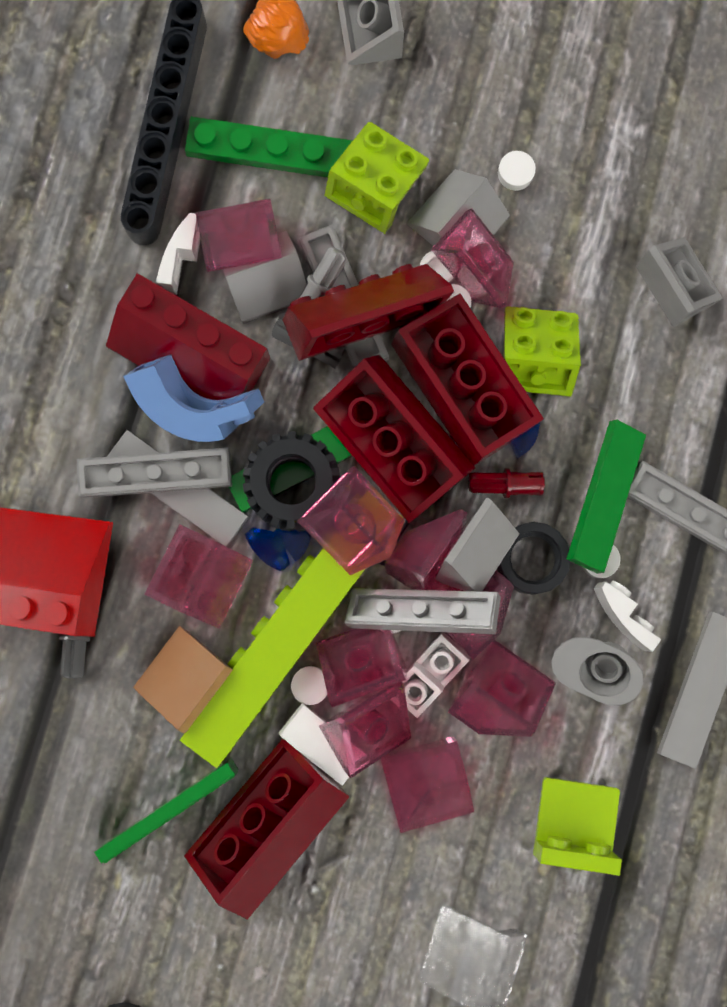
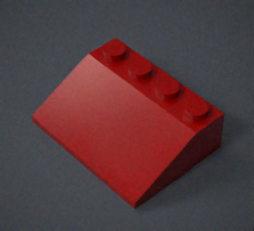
[0,507,113,637]

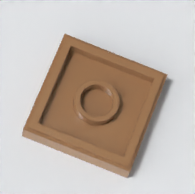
[133,626,233,733]

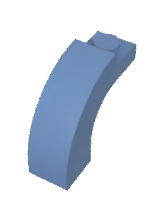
[123,354,264,442]

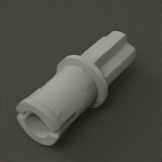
[300,247,347,299]

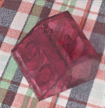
[144,524,254,629]

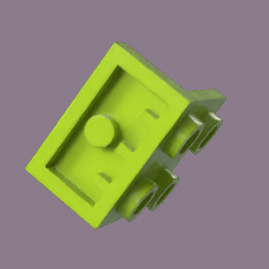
[324,122,429,234]
[503,306,581,397]
[533,777,622,876]

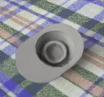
[551,636,644,705]

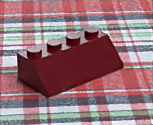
[283,264,454,361]
[106,273,271,400]
[391,293,544,466]
[313,354,476,523]
[184,739,350,920]

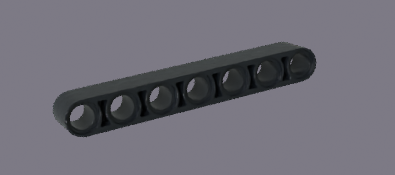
[121,0,207,245]

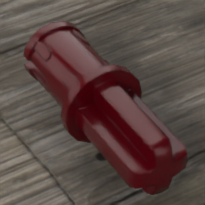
[468,468,545,498]

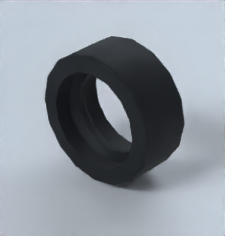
[497,522,570,595]

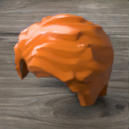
[243,0,309,59]

